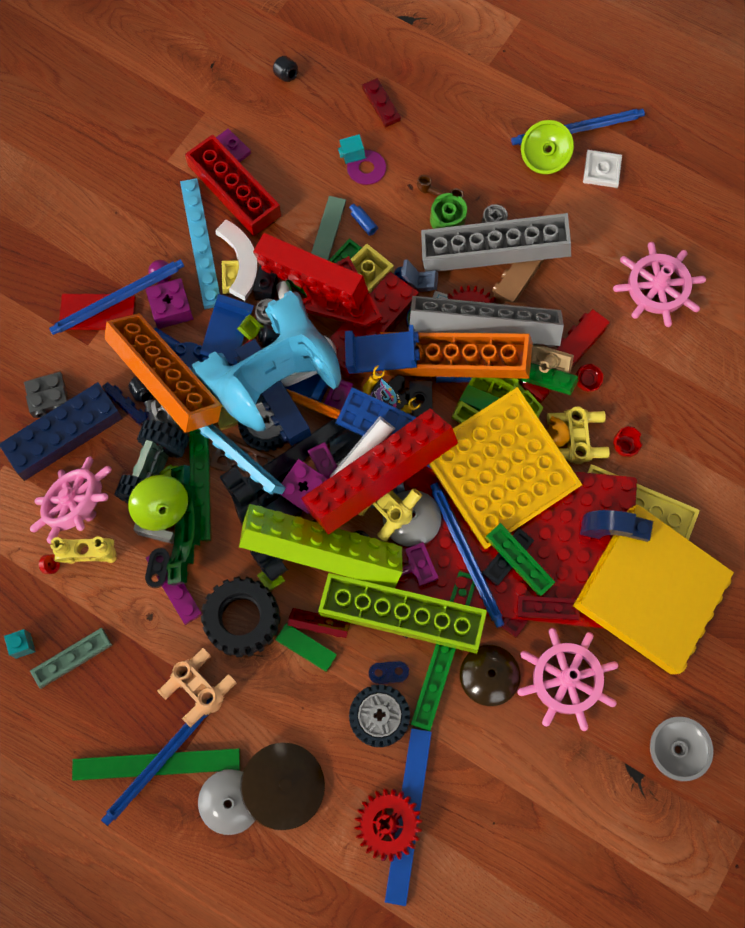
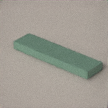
[311,196,346,260]
[30,628,113,689]

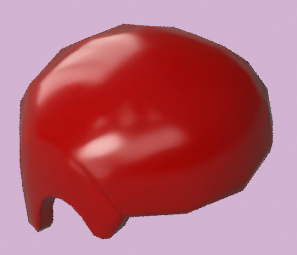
[575,364,603,392]
[613,426,643,457]

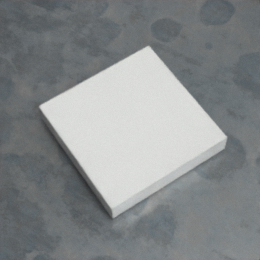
[583,150,622,188]

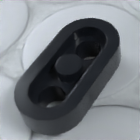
[145,548,170,589]

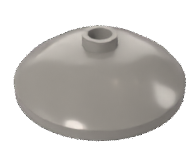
[383,490,441,547]
[650,717,713,781]
[198,769,255,835]

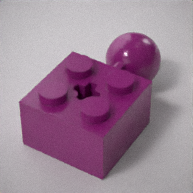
[145,260,194,329]
[280,459,327,515]

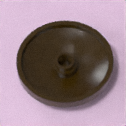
[240,743,325,830]

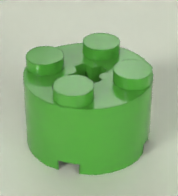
[430,193,467,229]

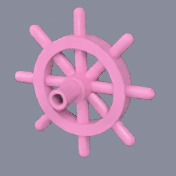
[613,242,706,327]
[30,457,112,544]
[518,628,619,731]

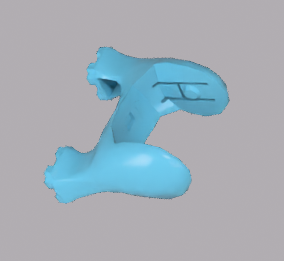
[191,290,341,431]

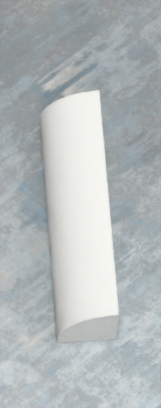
[330,416,395,477]

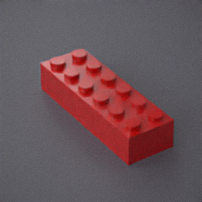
[185,134,281,236]
[253,233,368,310]
[330,271,419,380]

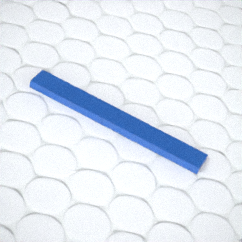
[385,728,432,906]

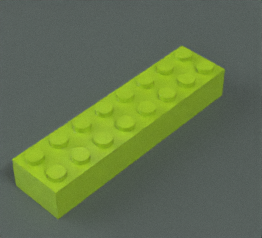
[239,504,403,588]
[318,573,487,654]

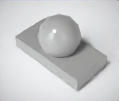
[133,523,175,544]

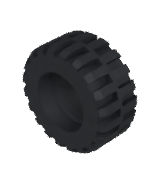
[201,577,280,657]

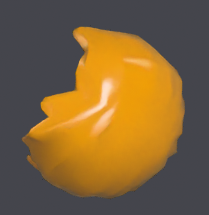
[546,416,570,447]

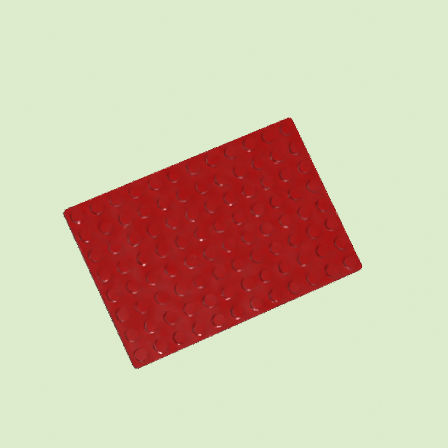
[395,466,637,629]

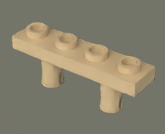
[531,344,574,374]

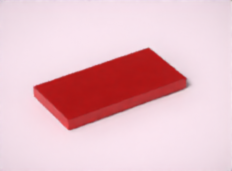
[59,294,136,330]

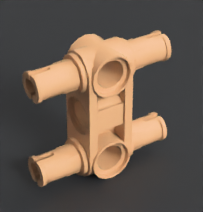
[157,648,237,728]

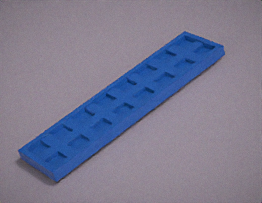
[335,387,432,469]

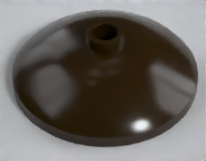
[460,645,520,706]

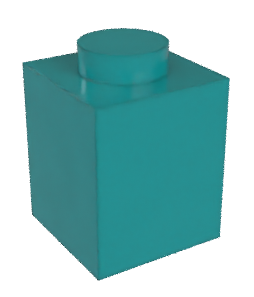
[338,134,366,164]
[4,629,36,659]

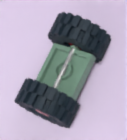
[114,420,189,511]

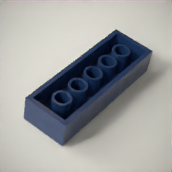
[0,382,122,481]

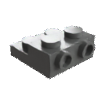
[24,372,69,418]

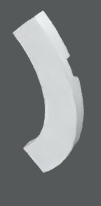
[216,220,257,301]

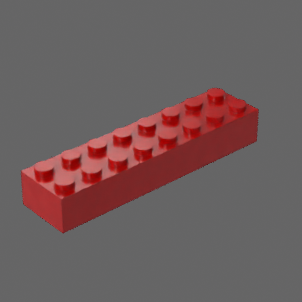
[301,408,458,535]

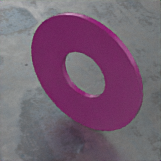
[347,150,386,185]

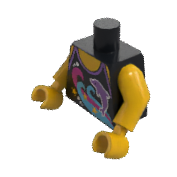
[363,365,421,414]

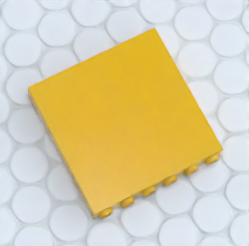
[573,505,734,674]

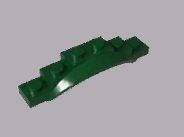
[167,465,201,585]

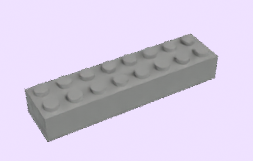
[421,213,571,272]
[410,296,564,347]

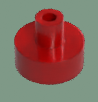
[39,554,60,574]

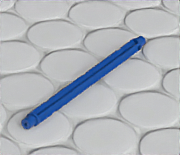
[511,109,645,146]
[49,259,184,335]
[430,483,505,628]
[101,697,213,826]

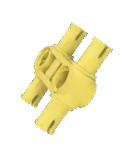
[547,407,610,465]
[358,489,423,541]
[51,536,117,564]

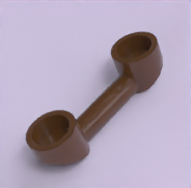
[417,175,464,199]

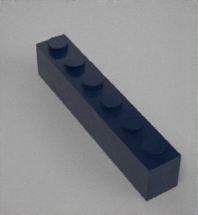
[235,339,311,446]

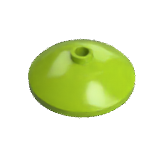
[521,120,574,174]
[128,475,188,531]

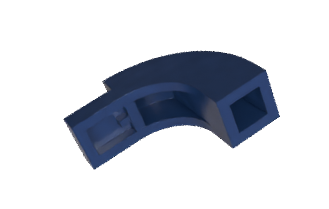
[580,510,653,542]

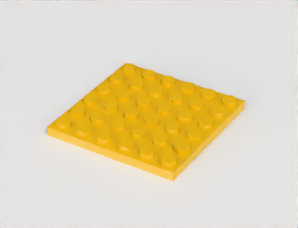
[429,387,582,549]

